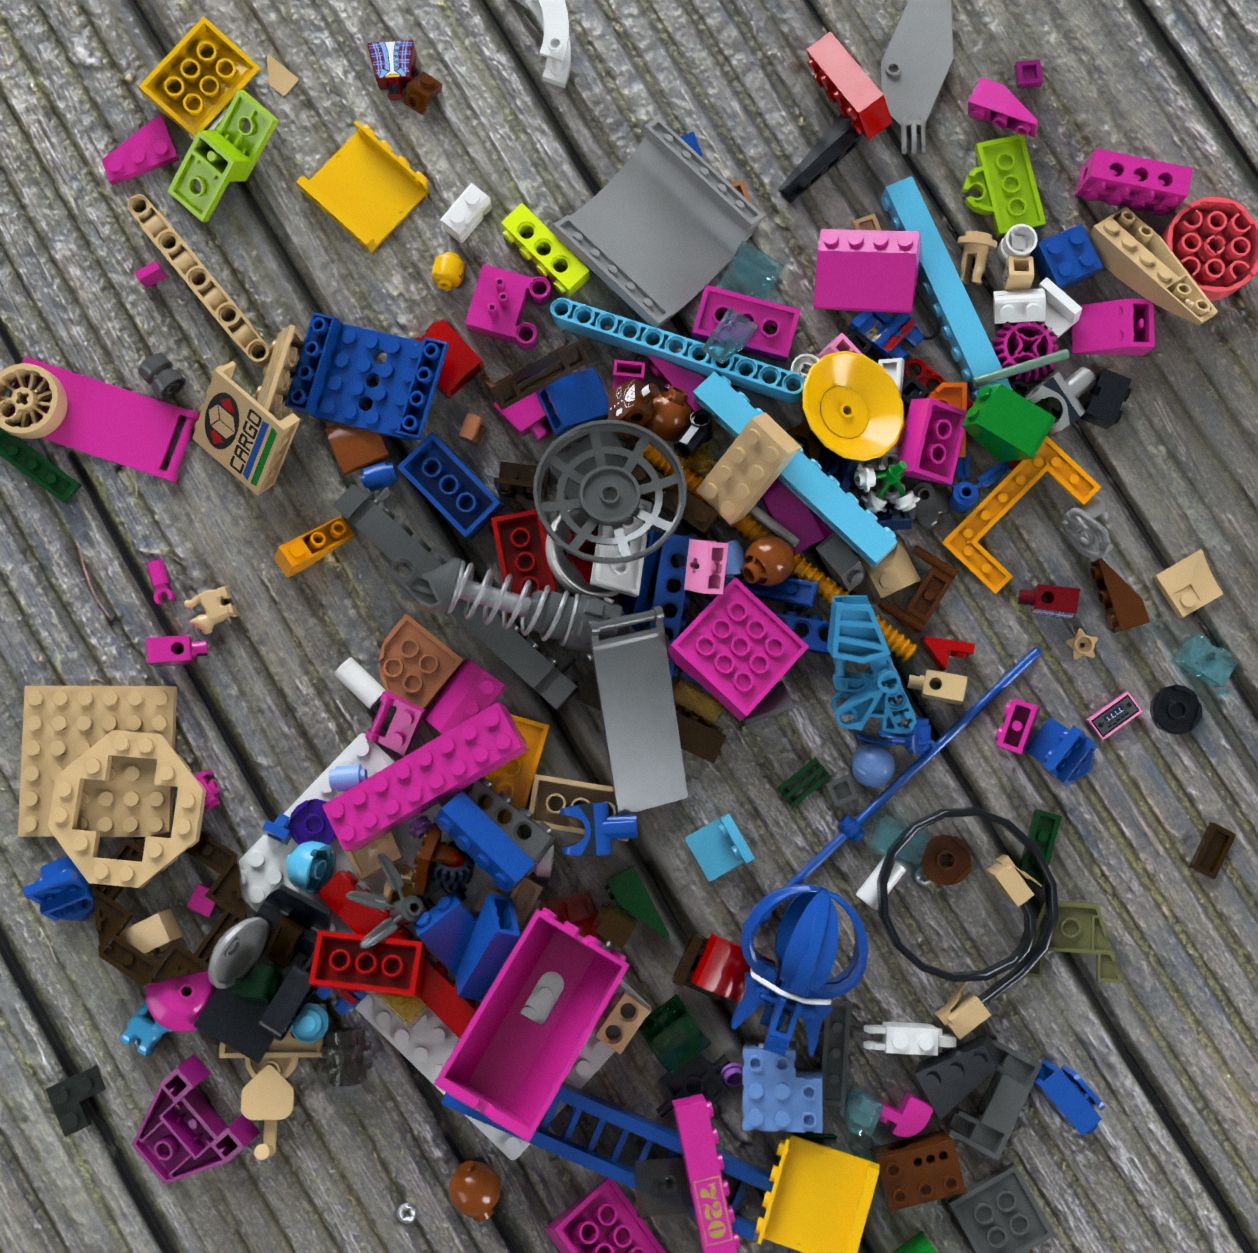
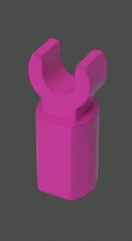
[146,559,175,605]

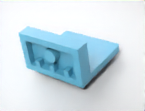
[685,813,755,882]

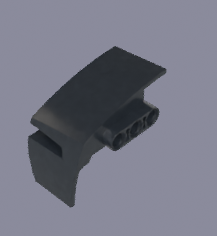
[194,884,331,1064]

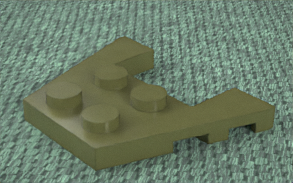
[1025,900,1122,983]

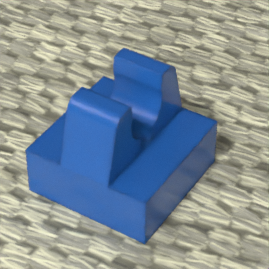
[262,813,292,845]

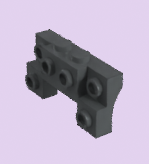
[945,1037,1042,1160]

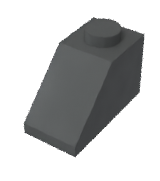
[815,532,868,592]

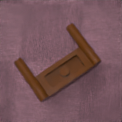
[877,545,959,633]

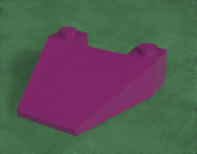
[131,1054,260,1185]

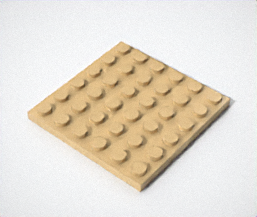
[18,686,177,837]

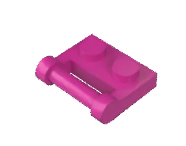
[365,691,425,755]

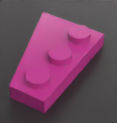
[101,113,180,185]

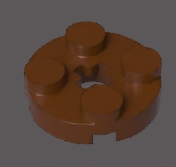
[918,834,971,886]

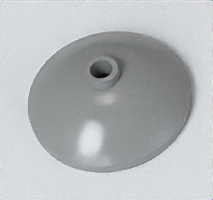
[208,917,270,989]

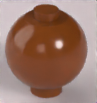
[644,386,692,441]
[741,536,795,586]
[449,1160,501,1222]

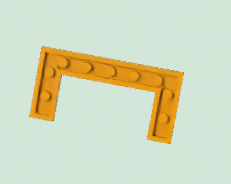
[941,436,1101,594]

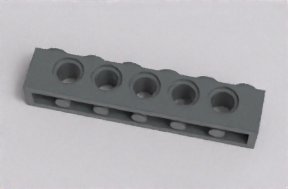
[449,777,557,864]

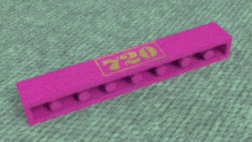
[672,1094,741,1253]

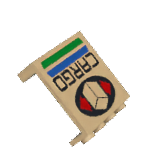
[192,361,301,496]

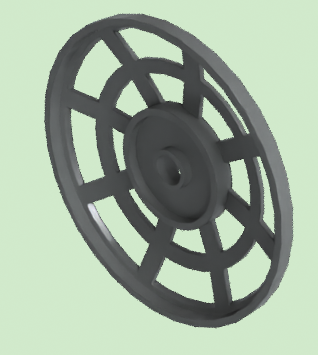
[533,420,687,564]

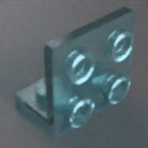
[716,240,784,300]

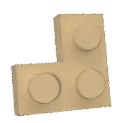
[474,877,544,932]

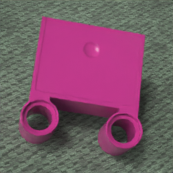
[465,264,552,351]

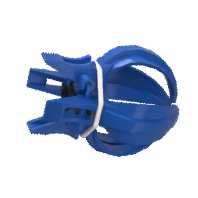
[731,884,869,1057]

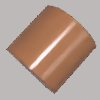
[458,414,487,447]

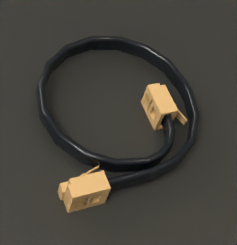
[877,807,1059,1040]

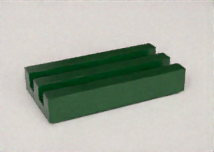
[776,757,832,808]

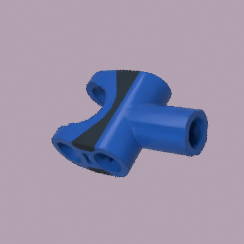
[560,802,638,856]

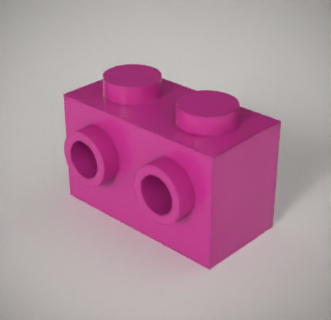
[995,698,1040,756]

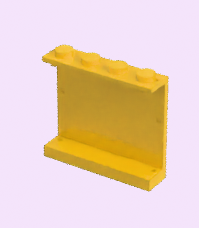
[296,120,430,254]
[755,1133,880,1253]

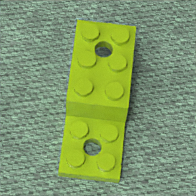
[168,89,279,222]

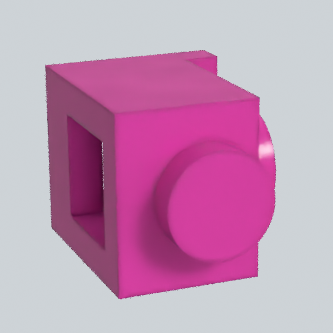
[194,770,221,811]

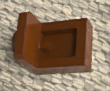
[404,71,443,115]

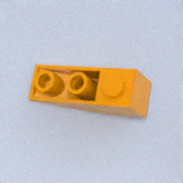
[274,515,355,578]

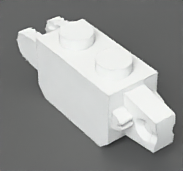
[863,1022,957,1056]

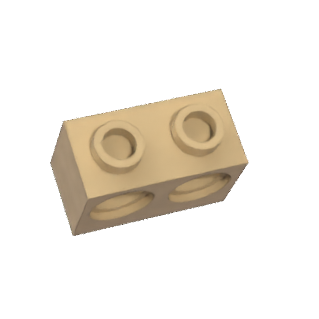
[595,990,650,1054]

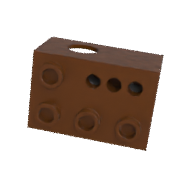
[870,1129,966,1212]

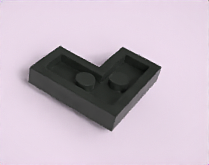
[46,1065,106,1137]

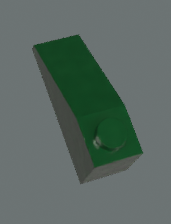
[605,865,669,937]

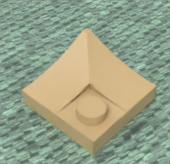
[1152,549,1223,619]
[345,830,404,882]

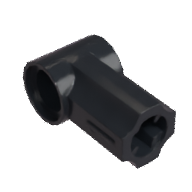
[674,410,713,459]

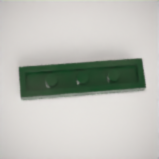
[0,428,82,505]

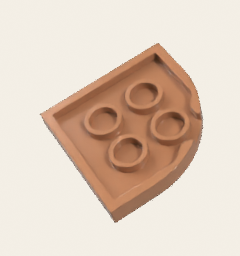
[379,613,464,709]

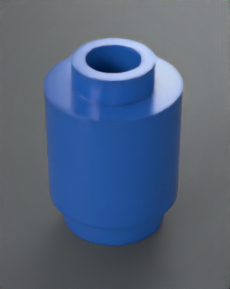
[360,461,399,492]

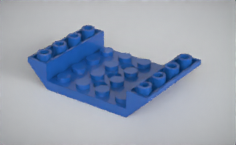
[285,312,449,440]

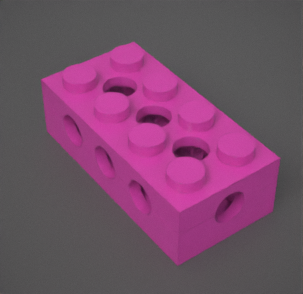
[1075,148,1193,216]
[692,285,801,363]

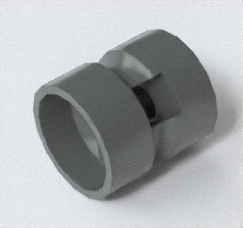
[138,353,186,400]

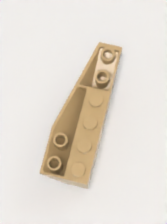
[1088,207,1218,325]

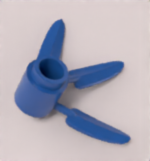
[941,449,1009,513]
[856,717,936,754]

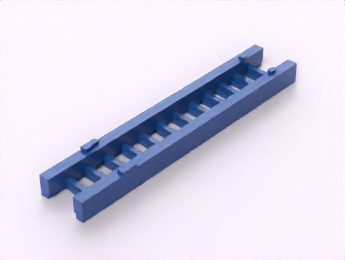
[441,1081,774,1240]

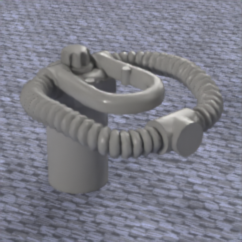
[1062,495,1113,560]

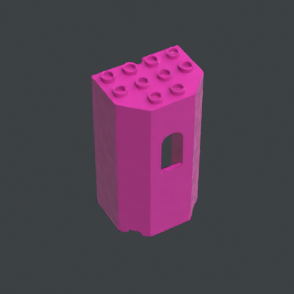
[434,908,629,1142]

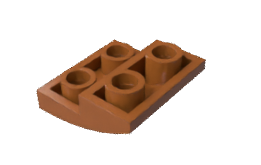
[325,409,390,476]

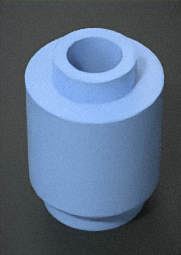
[329,764,368,792]

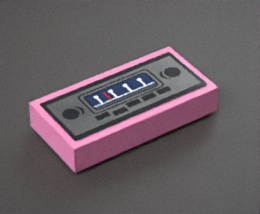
[1085,691,1143,741]

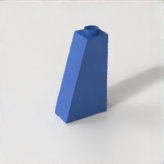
[455,893,520,1001]

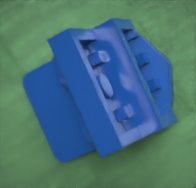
[1026,719,1098,787]
[24,856,96,921]

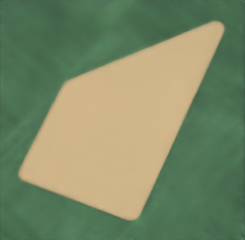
[267,55,299,96]

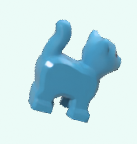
[119,1000,173,1056]

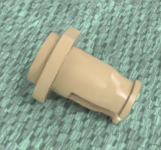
[957,231,997,286]

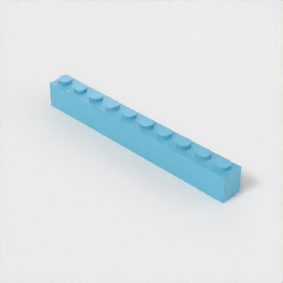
[881,176,1013,403]
[693,371,898,568]

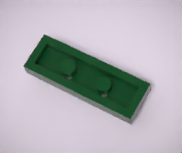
[1019,809,1062,890]

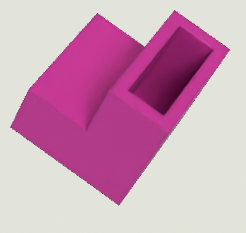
[612,360,645,389]

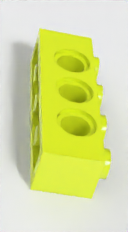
[501,203,590,298]

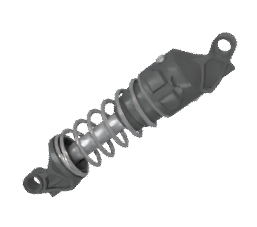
[390,557,669,659]

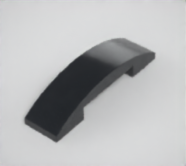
[847,329,930,407]

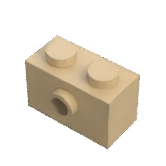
[119,908,183,957]

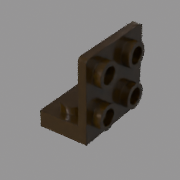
[493,461,550,501]
[672,932,721,1000]

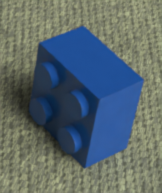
[1030,223,1103,290]

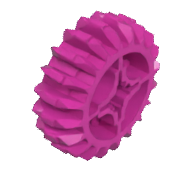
[992,321,1059,383]

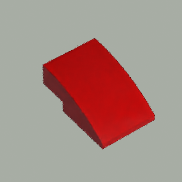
[691,933,776,1002]

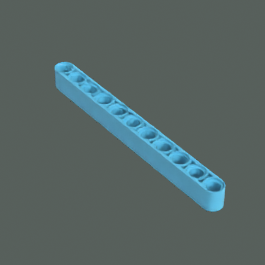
[550,298,804,404]

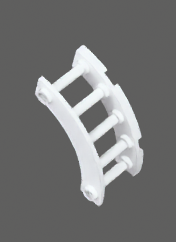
[516,0,571,88]

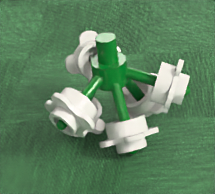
[854,446,920,513]

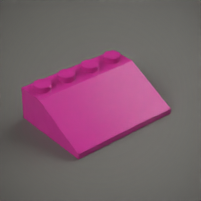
[813,229,922,313]
[544,1177,666,1253]

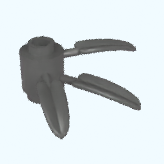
[346,853,424,949]

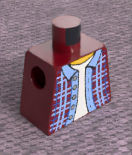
[367,40,417,101]
[1018,584,1080,620]

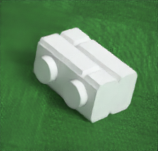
[440,183,492,244]
[993,288,1046,324]

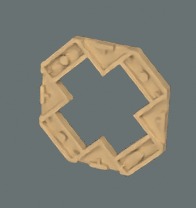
[48,730,206,888]

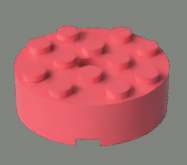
[1160,197,1258,301]

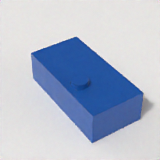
[397,432,506,540]

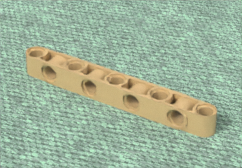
[127,194,272,369]

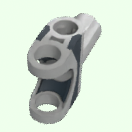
[1025,367,1096,435]

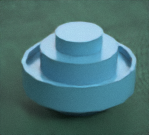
[291,1003,330,1043]

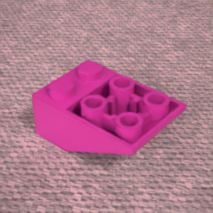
[1071,299,1155,356]

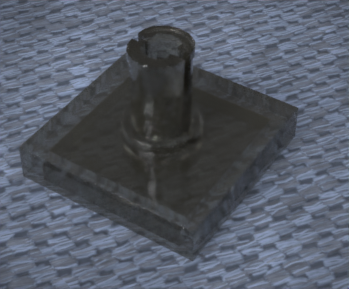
[633,1157,691,1218]

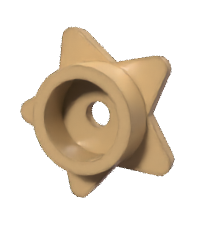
[1066,628,1098,660]

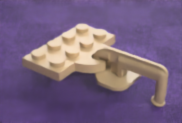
[219,1004,326,1161]

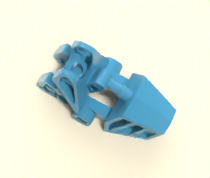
[827,595,917,733]

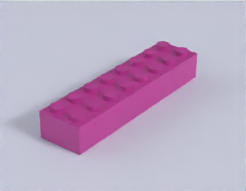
[322,702,529,852]

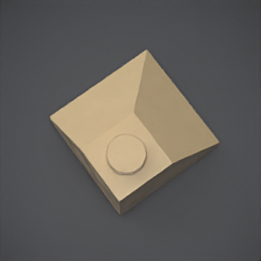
[856,536,921,601]

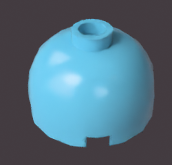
[286,841,335,895]

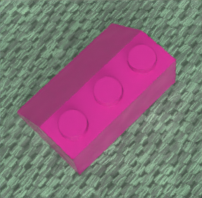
[897,398,967,485]
[423,658,507,734]

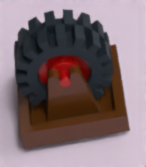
[411,822,475,896]

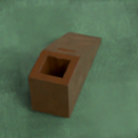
[1090,558,1150,633]

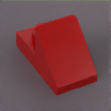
[920,636,975,671]

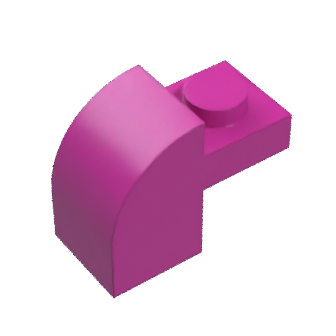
[870,1091,934,1137]

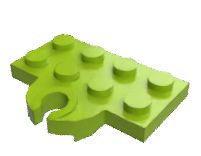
[962,134,1046,238]

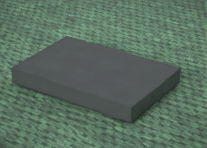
[549,431,628,500]

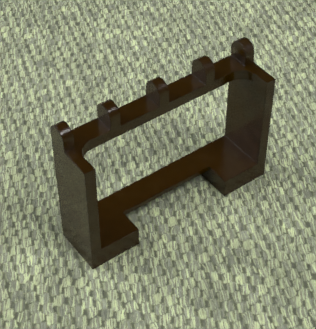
[481,329,590,410]

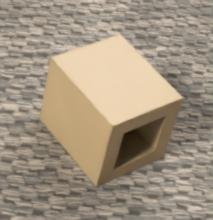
[1003,256,1035,291]

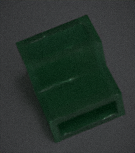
[231,964,282,1006]

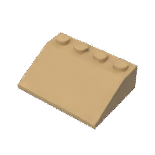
[256,325,305,421]

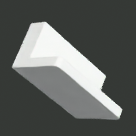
[1038,277,1082,338]

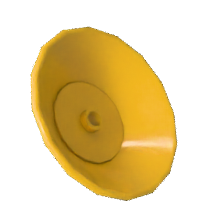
[803,351,904,461]

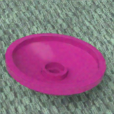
[146,971,217,1032]

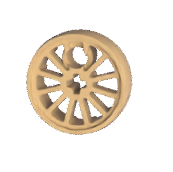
[0,363,68,439]

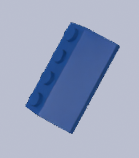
[434,791,536,893]

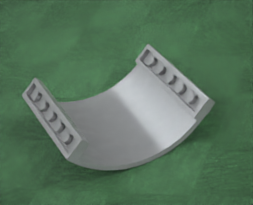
[550,117,764,328]

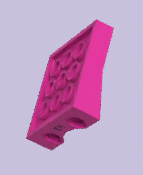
[667,577,809,721]

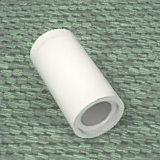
[334,657,386,709]
[855,856,906,910]

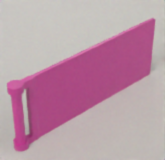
[8,357,200,483]

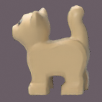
[184,586,239,635]

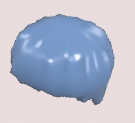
[852,743,895,788]

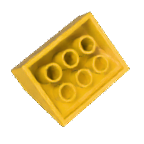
[138,16,261,138]

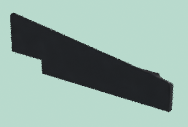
[778,114,862,204]

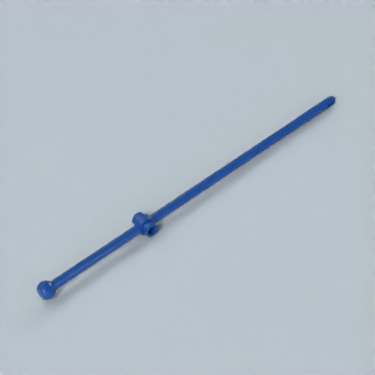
[761,648,1042,924]

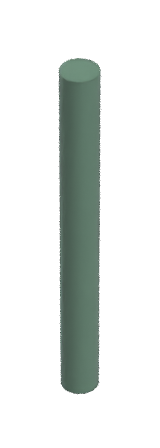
[972,349,1069,388]

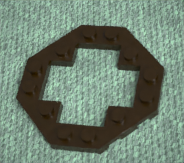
[91,830,247,986]

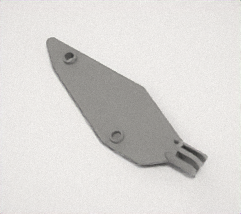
[881,0,953,154]

